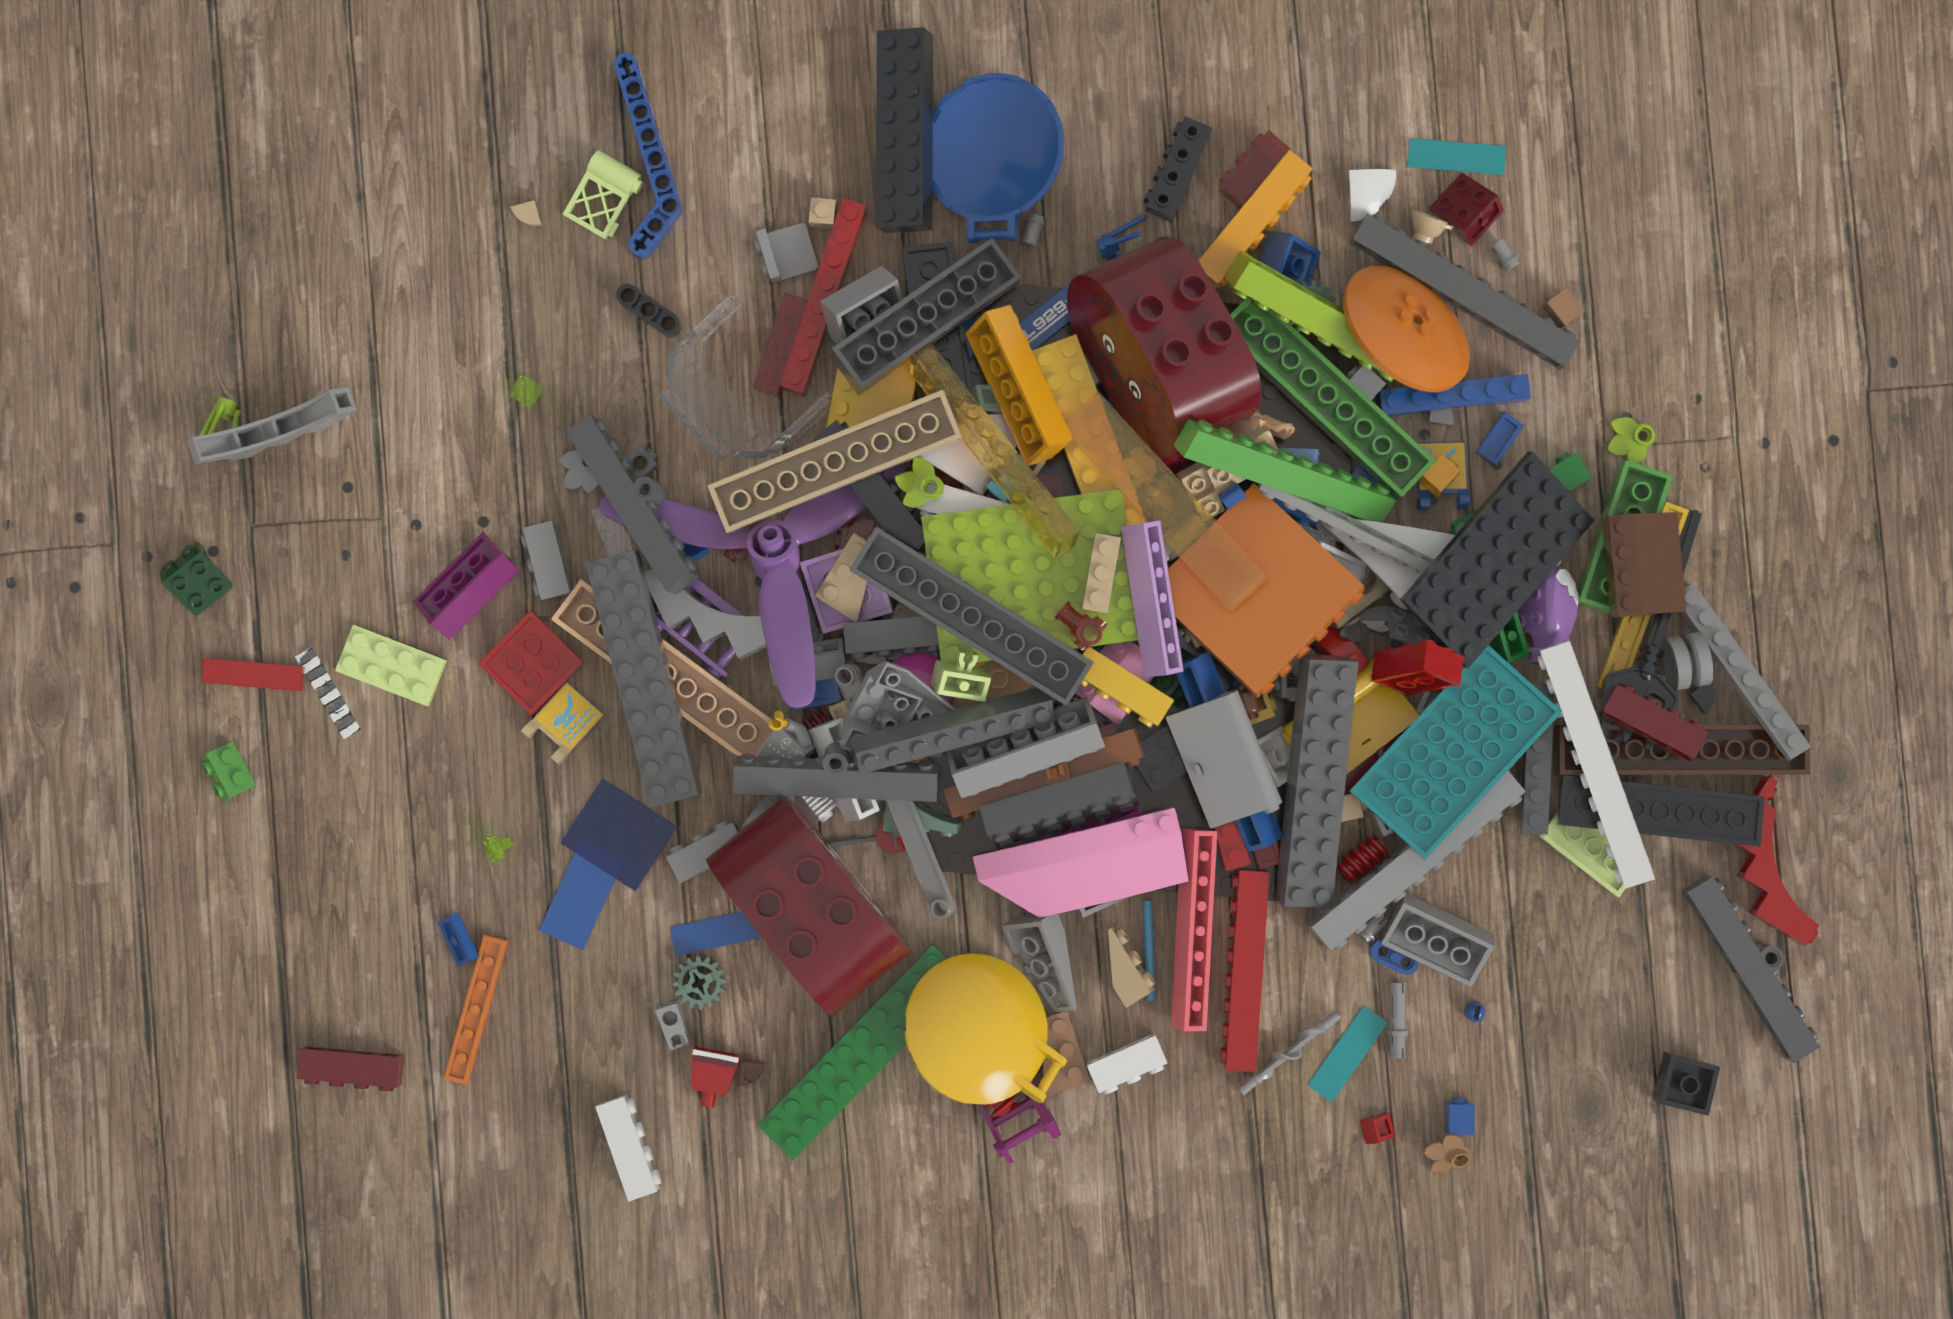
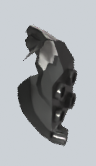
[1339,605,1444,648]

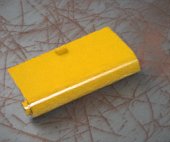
[1281,659,1420,775]

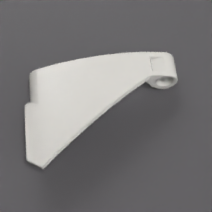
[918,413,1017,496]
[1316,509,1455,610]

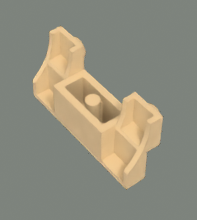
[1177,425,1279,523]

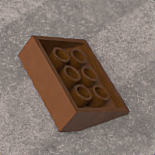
[1601,512,1686,618]

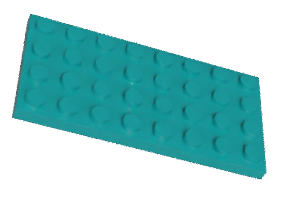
[1350,645,1562,860]

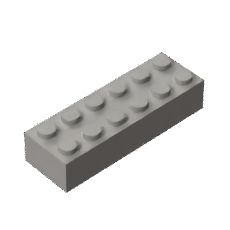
[946,696,1105,798]

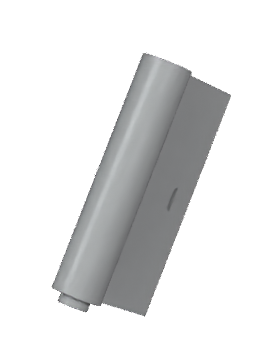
[1166,689,1282,829]

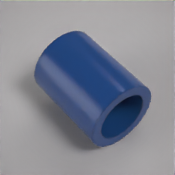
[1218,482,1247,510]

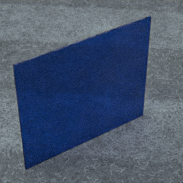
[561,778,677,891]

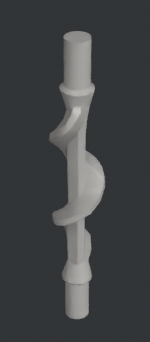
[1238,1011,1341,1095]

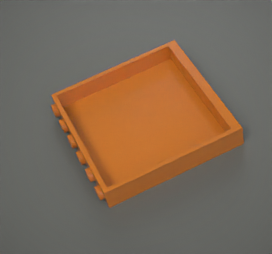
[1168,483,1364,698]

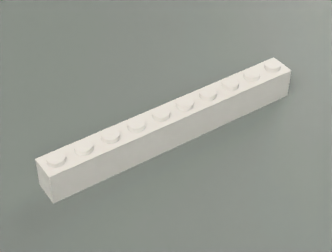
[1537,639,1655,889]

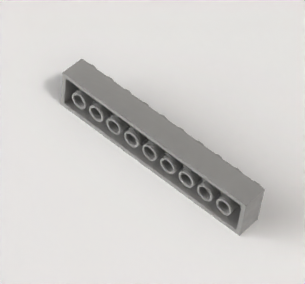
[1306,771,1526,951]

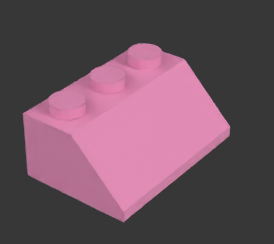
[1075,641,1155,726]

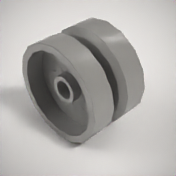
[1662,631,1713,691]

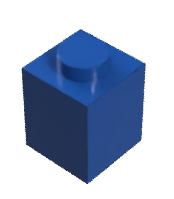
[1445,1097,1474,1135]

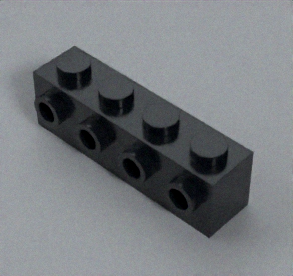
[1143,116,1212,223]

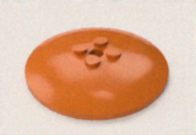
[1343,265,1470,392]

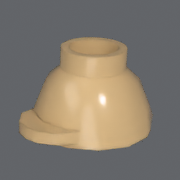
[1411,210,1453,244]

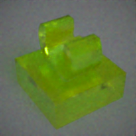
[483,834,513,864]

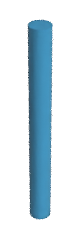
[1143,900,1156,1001]

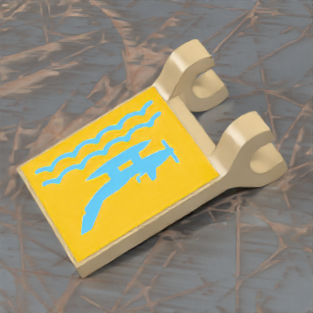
[521,682,604,765]

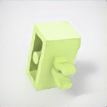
[930,649,991,702]

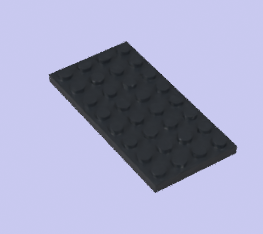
[1400,451,1595,668]

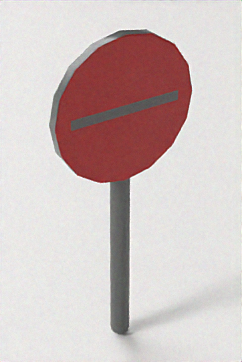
[829,820,906,854]

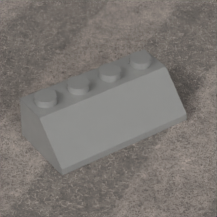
[1381,892,1495,987]

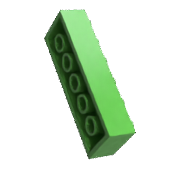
[1577,460,1673,619]

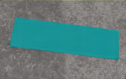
[1408,138,1506,175]
[1308,1006,1388,1102]

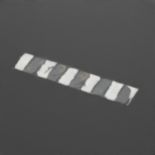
[295,647,361,739]

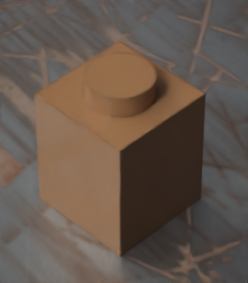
[1542,287,1585,329]

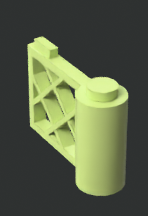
[563,150,644,239]

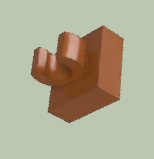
[1043,762,1072,786]

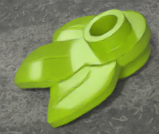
[1607,417,1655,464]
[895,457,944,508]

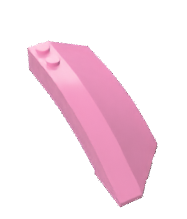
[972,808,1188,918]

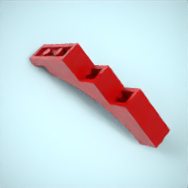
[1733,776,1819,946]

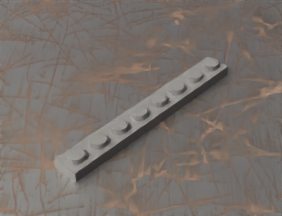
[1258,483,1434,575]
[1681,583,1811,761]

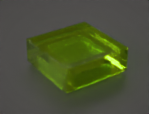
[509,374,543,409]

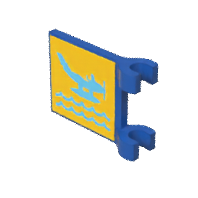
[1417,442,1470,510]

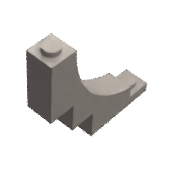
[645,565,766,659]

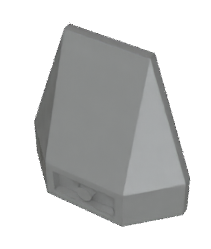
[840,661,956,757]

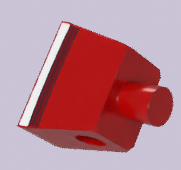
[691,1046,741,1108]

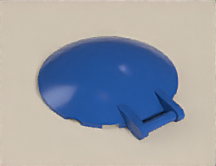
[932,73,1065,243]

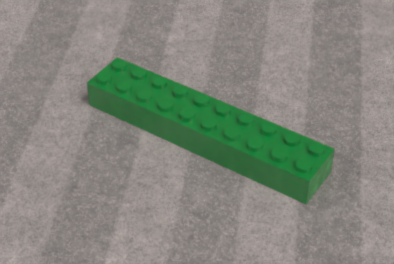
[757,943,948,1160]

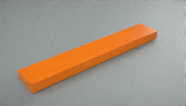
[443,934,509,1085]

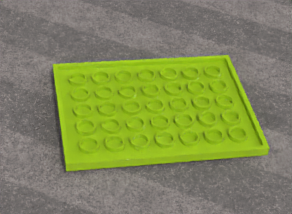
[921,489,1138,665]

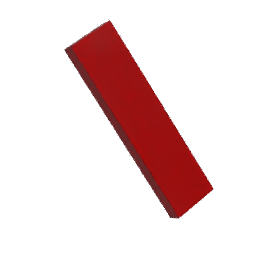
[201,658,305,691]

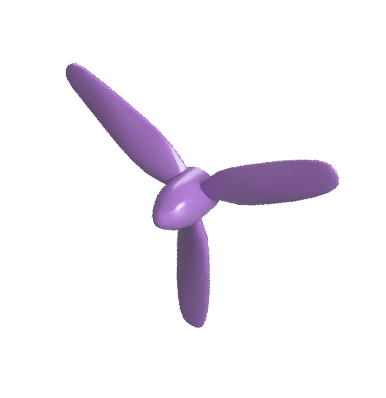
[600,458,914,708]

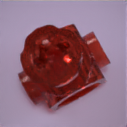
[1054,600,1107,652]

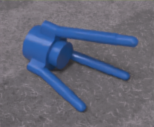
[1097,214,1147,261]

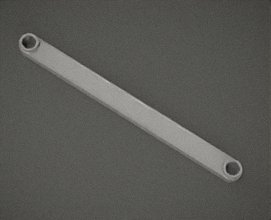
[835,663,956,919]

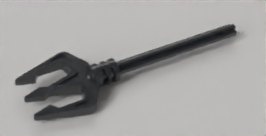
[1600,509,1702,751]

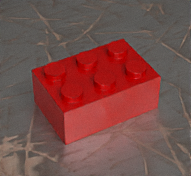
[1371,640,1464,696]

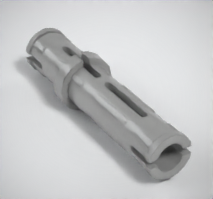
[1388,982,1408,1059]

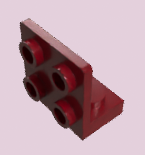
[1430,173,1504,246]

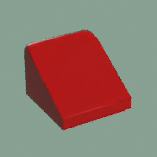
[1360,1112,1395,1144]

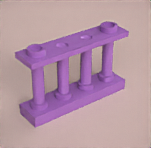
[656,579,744,678]

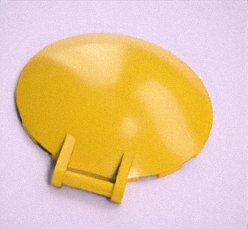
[904,953,1067,1105]

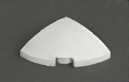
[1348,169,1396,223]

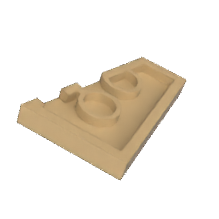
[815,532,867,622]

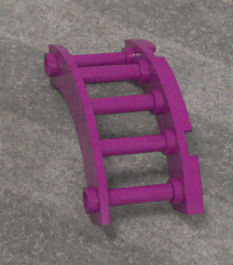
[977,1079,1062,1164]

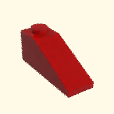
[1312,626,1369,675]

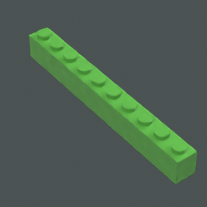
[1174,419,1396,523]

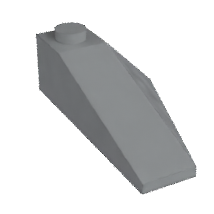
[1002,913,1077,1012]

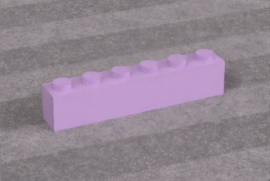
[1121,520,1183,677]

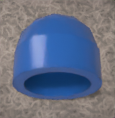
[1464,1001,1485,1022]

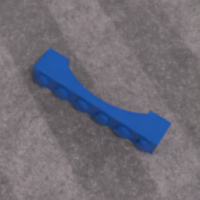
[1376,374,1531,417]

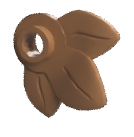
[1424,1134,1471,1172]

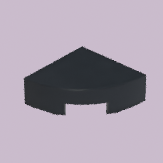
[1689,683,1715,714]

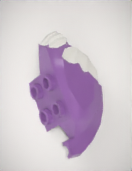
[1517,560,1579,665]

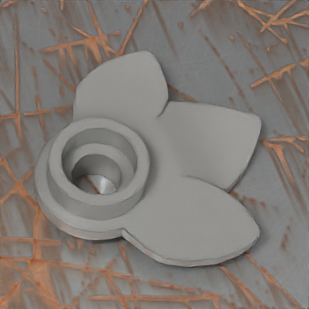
[559,450,599,494]

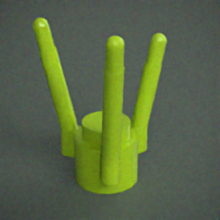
[199,397,241,436]

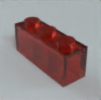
[1218,130,1291,209]

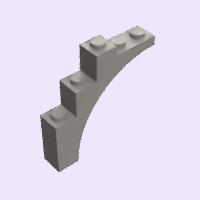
[187,387,357,464]

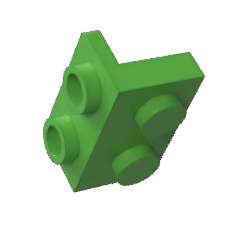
[201,742,256,803]

